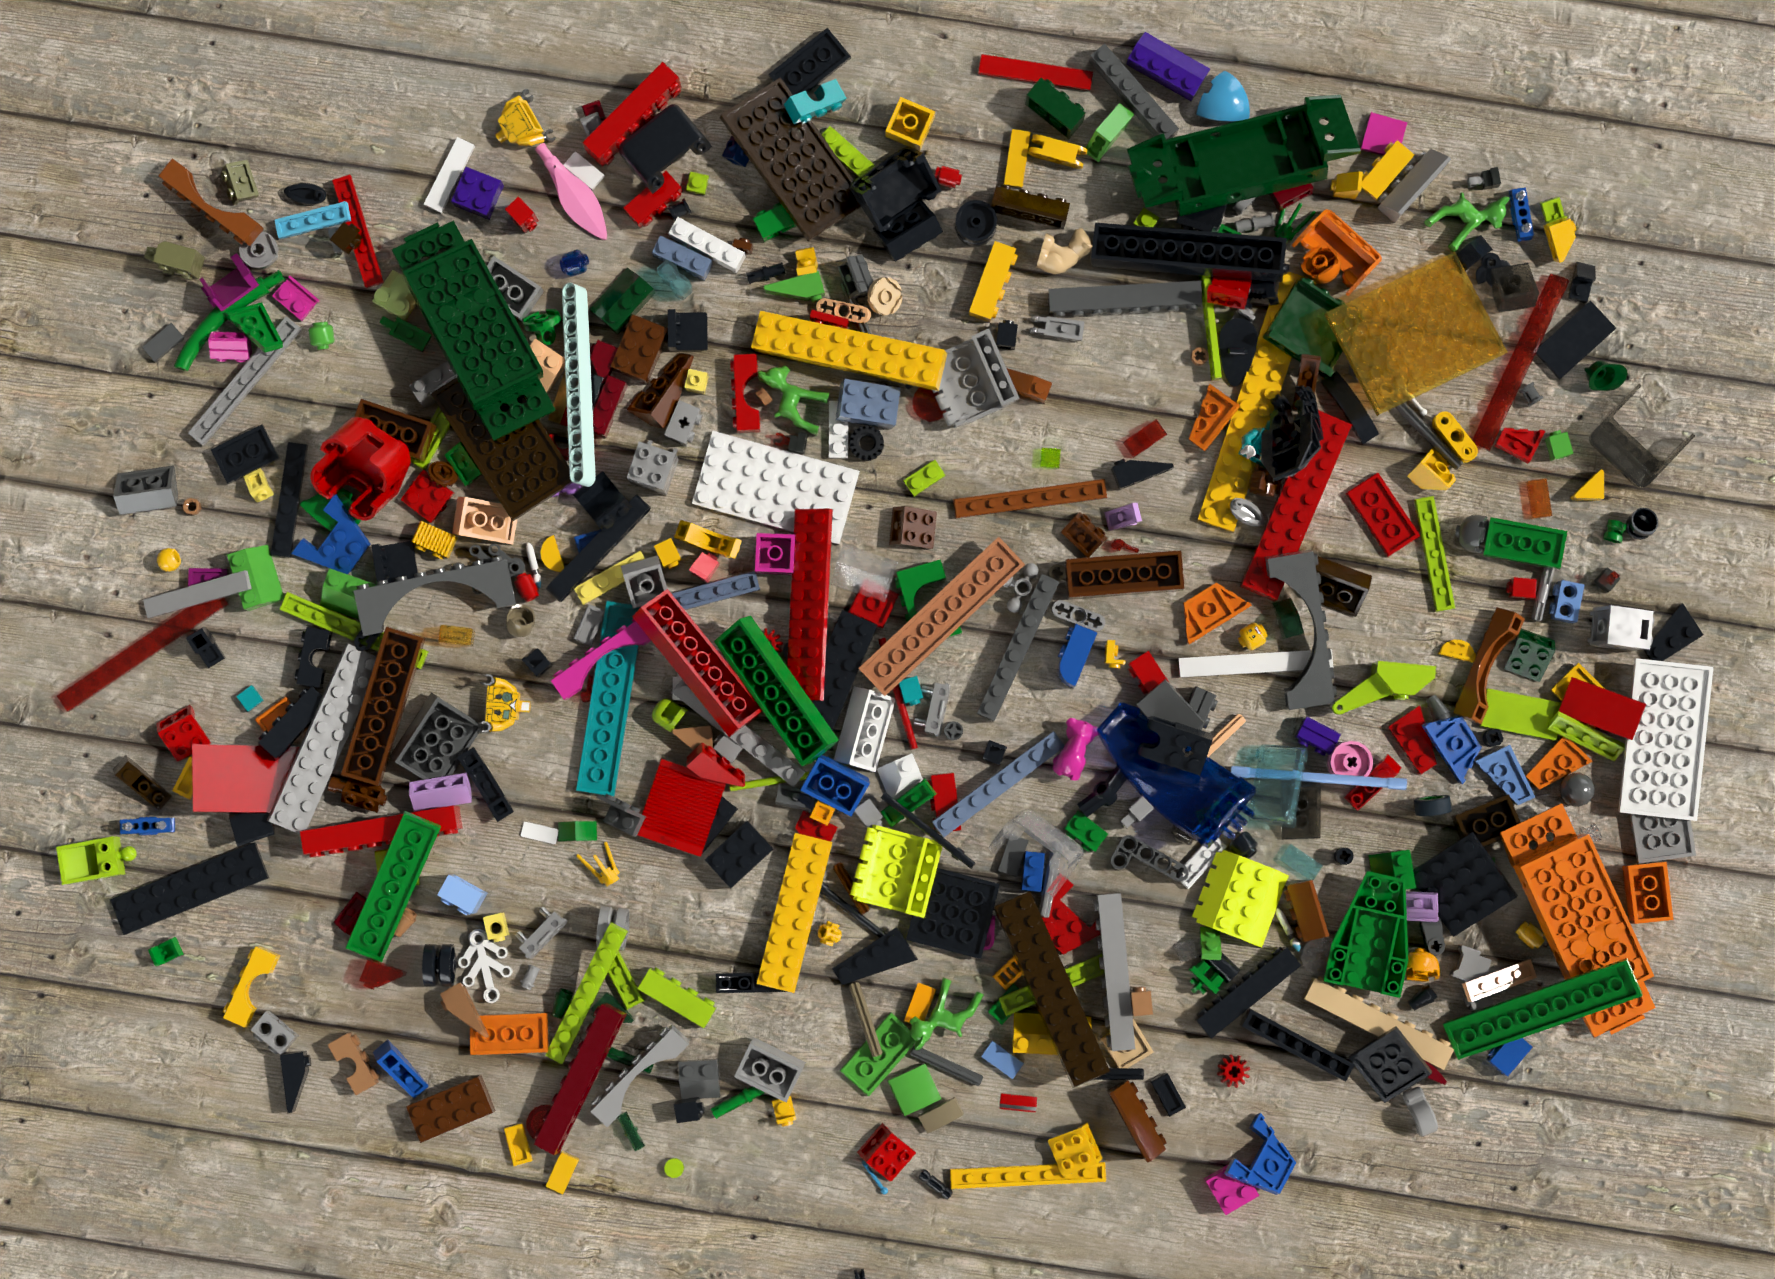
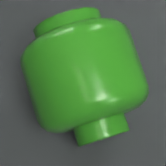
[308,322,335,350]

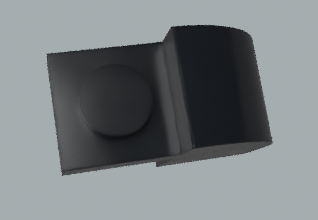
[186,627,226,668]

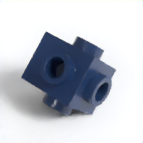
[722,136,749,167]

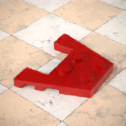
[1042,873,1100,955]

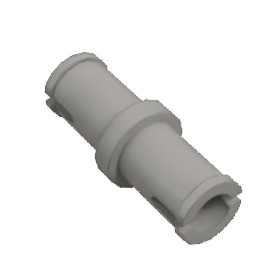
[1235,214,1275,233]

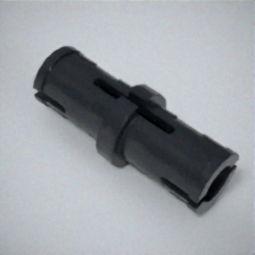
[746,262,786,284]

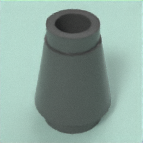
[1426,695,1451,722]

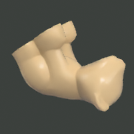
[1036,228,1093,274]

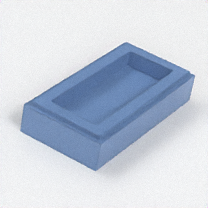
[981,1041,1024,1079]

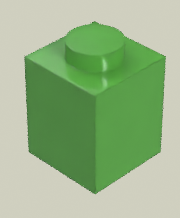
[1545,430,1573,461]

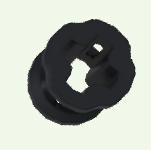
[668,198,692,221]
[1482,729,1503,747]
[1334,848,1354,865]

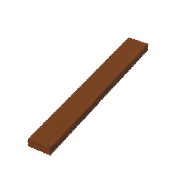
[953,479,1107,519]

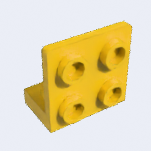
[1048,1122,1103,1176]

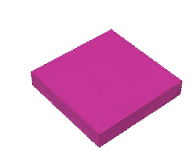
[1360,112,1408,156]

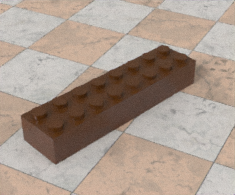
[341,626,426,786]

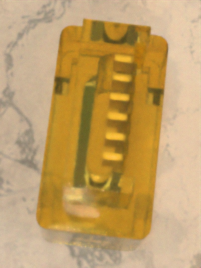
[438,625,475,647]

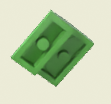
[888,1064,941,1116]

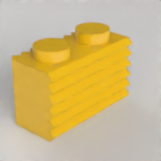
[411,521,458,559]

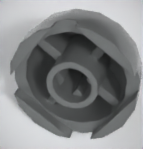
[1455,515,1488,554]

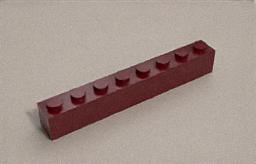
[534,1003,627,1155]

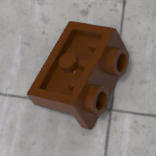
[1061,512,1107,557]

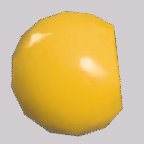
[157,548,181,572]

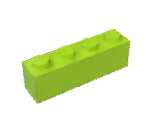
[638,967,717,1028]

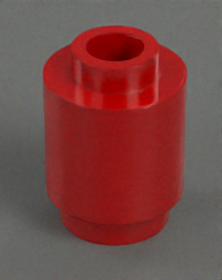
[935,166,962,188]
[514,573,540,602]

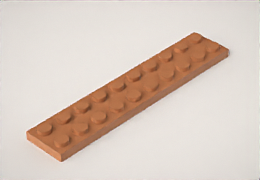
[858,537,1025,697]

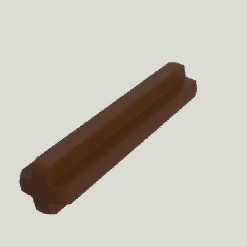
[833,862,870,915]

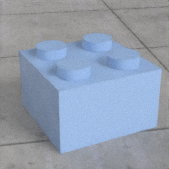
[437,874,488,915]

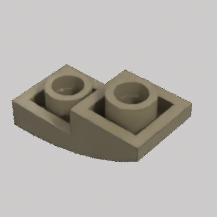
[918,1097,964,1134]

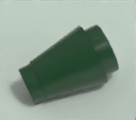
[551,988,574,1019]

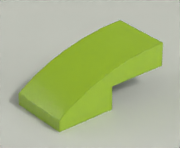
[1540,197,1567,224]

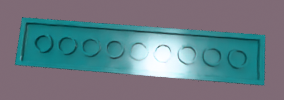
[576,601,642,796]

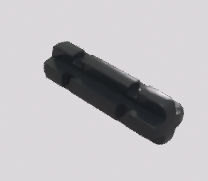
[918,1169,953,1200]

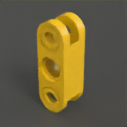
[1028,134,1088,169]
[1432,411,1478,463]

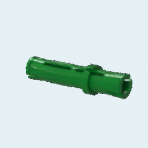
[711,1086,765,1119]

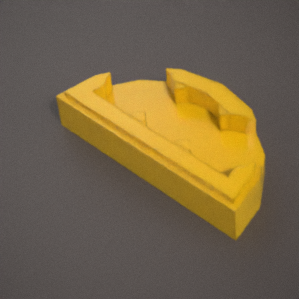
[540,535,565,572]
[1438,639,1476,663]

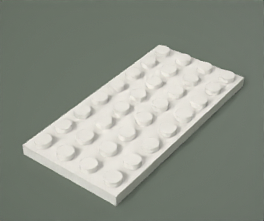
[692,431,860,545]
[1618,658,1713,821]

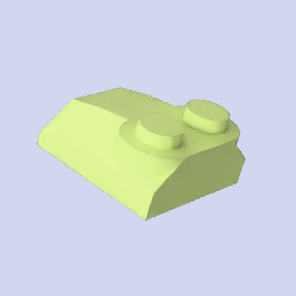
[372,270,417,321]

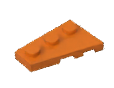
[1189,384,1240,452]

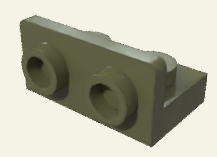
[221,160,259,205]

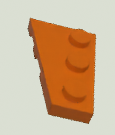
[1525,736,1593,790]

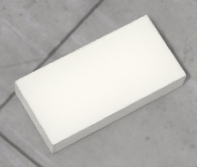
[563,151,605,190]

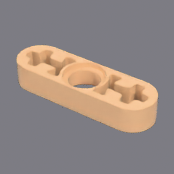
[816,298,871,323]

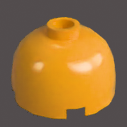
[1405,948,1440,982]

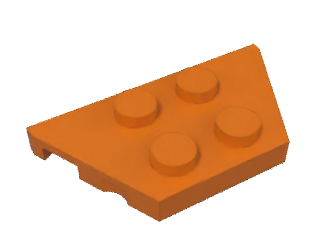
[1183,582,1252,645]

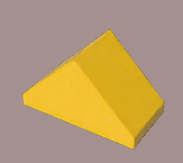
[1570,469,1604,501]

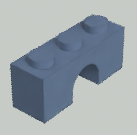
[652,236,713,281]

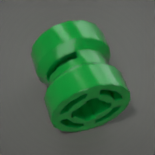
[1603,519,1627,544]

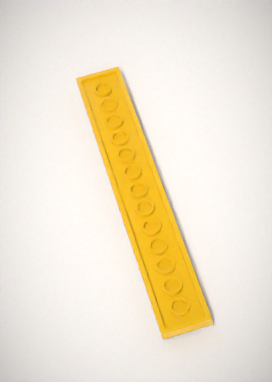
[1197,271,1316,532]

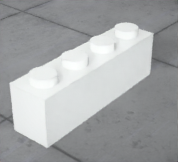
[669,217,746,274]

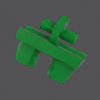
[1189,960,1224,994]

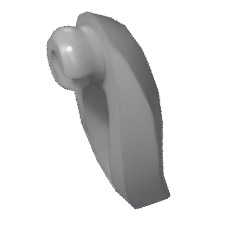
[1230,498,1264,527]

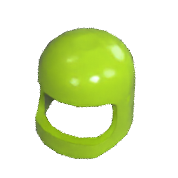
[652,699,688,733]

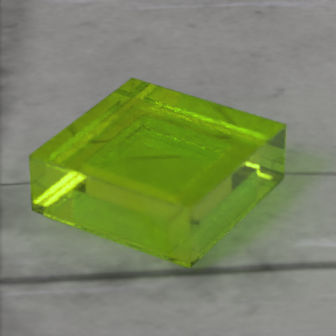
[1040,447,1061,469]

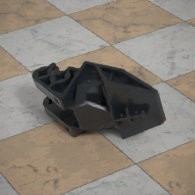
[1261,385,1324,481]

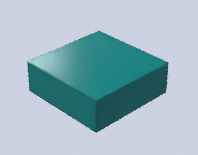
[236,685,264,712]

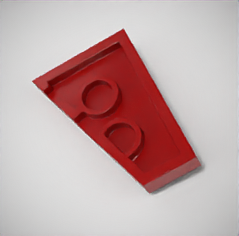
[1387,705,1437,775]

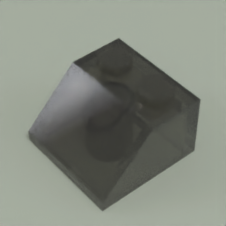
[1491,263,1539,313]

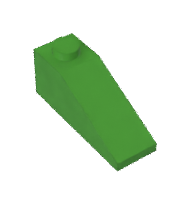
[764,271,825,302]

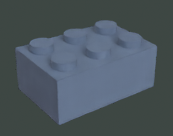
[836,379,900,429]

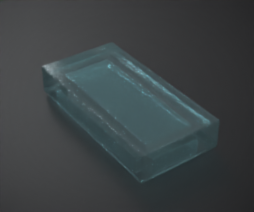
[1280,844,1323,880]

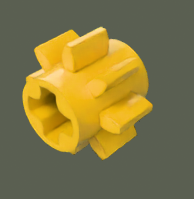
[818,921,842,946]

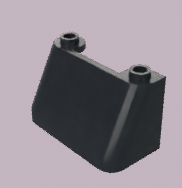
[619,104,712,194]
[849,147,942,232]

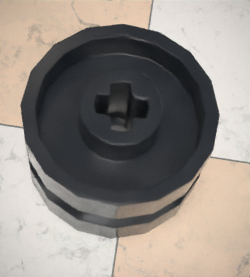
[955,200,997,247]
[422,944,456,986]

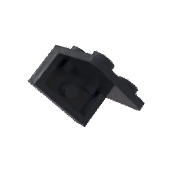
[1176,205,1227,232]

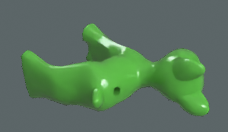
[1424,192,1510,253]
[758,366,830,436]
[910,978,984,1050]

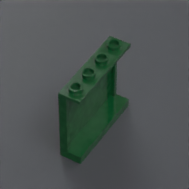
[1262,278,1365,379]

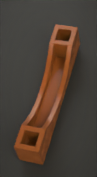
[158,158,264,246]
[1453,607,1525,724]

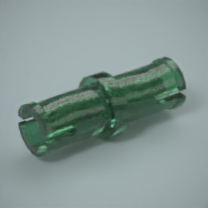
[617,1111,645,1151]

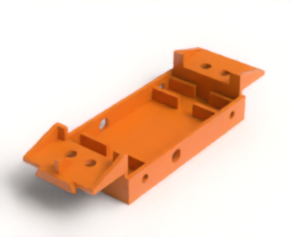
[1500,803,1656,1038]

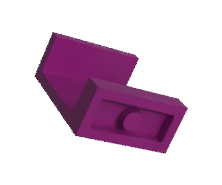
[199,253,259,311]

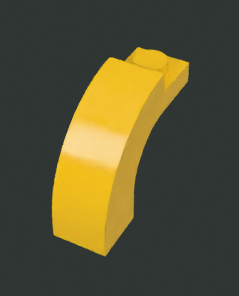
[674,520,742,559]

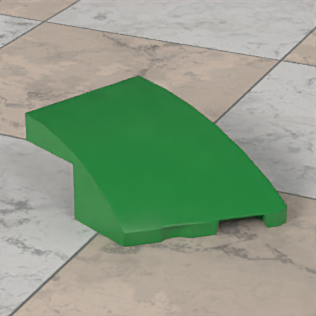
[300,488,361,531]

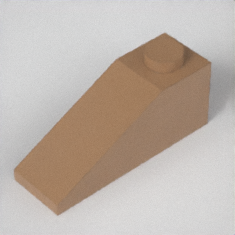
[440,983,489,1038]

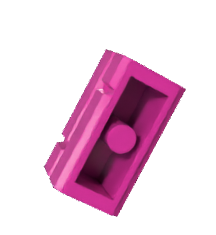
[208,332,252,362]

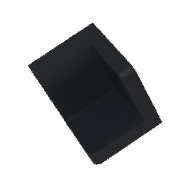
[521,648,553,678]
[982,740,1007,765]

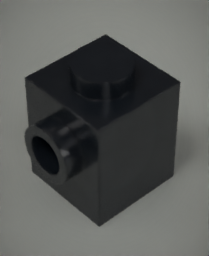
[673,1097,705,1123]

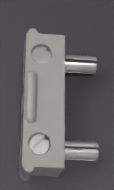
[914,683,951,737]
[515,907,568,959]

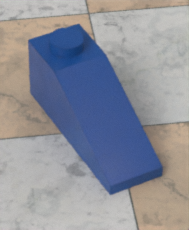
[373,1039,429,1099]

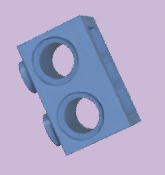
[1549,580,1584,624]

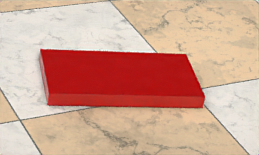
[1346,473,1420,557]
[1559,677,1646,740]

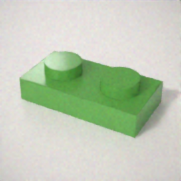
[1199,927,1222,960]

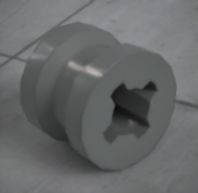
[944,721,963,740]

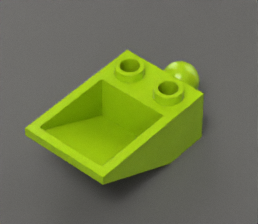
[56,836,137,885]

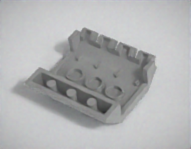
[932,328,1020,428]

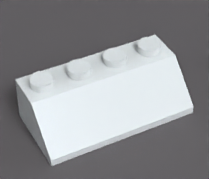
[834,686,896,772]

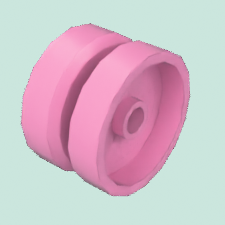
[1327,741,1373,777]

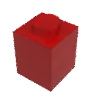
[1506,577,1537,600]

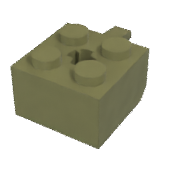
[144,241,205,280]

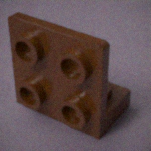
[889,506,937,549]

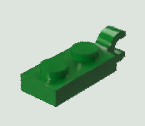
[379,316,432,352]

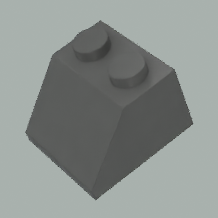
[678,1058,720,1099]

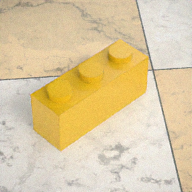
[1361,140,1415,200]

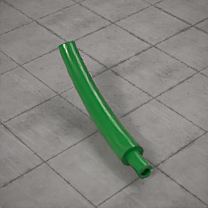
[174,270,285,371]

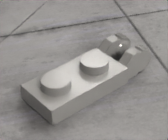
[1029,316,1084,341]

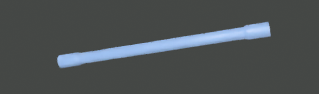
[1231,766,1407,790]

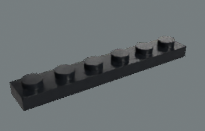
[271,442,308,558]

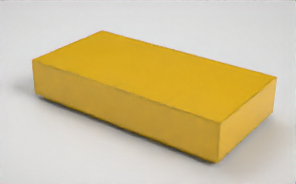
[504,1123,533,1166]

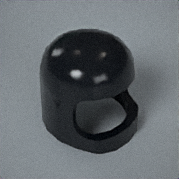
[1626,508,1658,540]

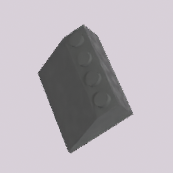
[389,692,483,780]

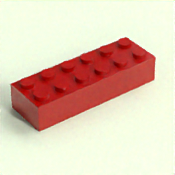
[582,62,682,167]

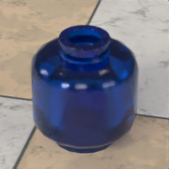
[560,250,589,277]

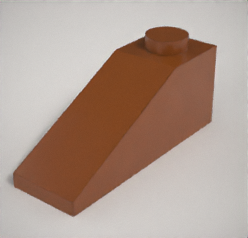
[1007,368,1052,404]

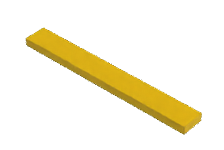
[950,1162,1106,1189]

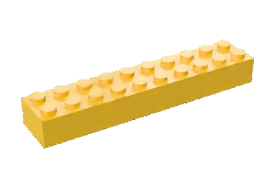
[751,311,947,391]

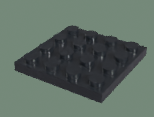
[1413,832,1518,937]
[906,868,1000,959]

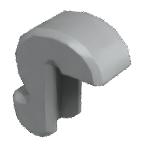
[1402,1087,1438,1137]

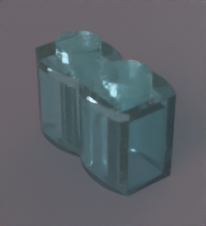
[656,259,693,300]

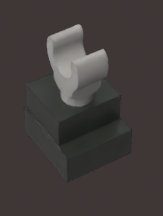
[1467,167,1501,190]

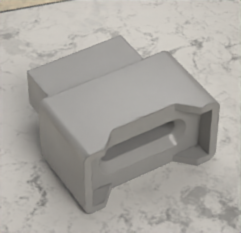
[1120,796,1154,829]
[1449,945,1492,982]

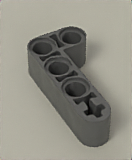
[1111,835,1189,882]

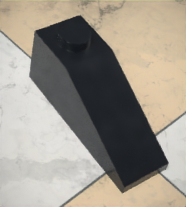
[1111,459,1174,490]
[280,1051,311,1114]

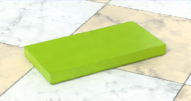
[1480,688,1561,741]

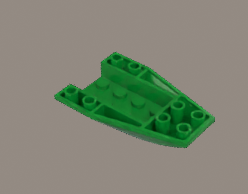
[1323,871,1408,998]

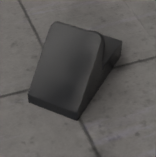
[1568,262,1596,303]

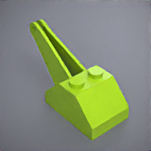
[1332,661,1436,715]

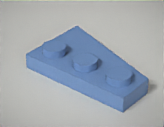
[1474,745,1535,805]

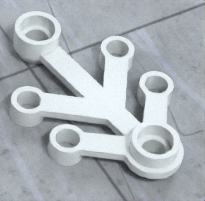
[458,929,513,1003]

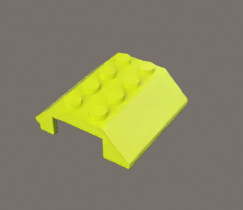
[850,825,942,918]
[1192,850,1289,948]

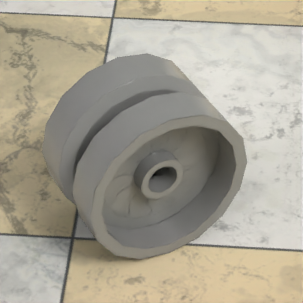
[596,906,630,951]

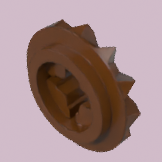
[427,461,458,488]

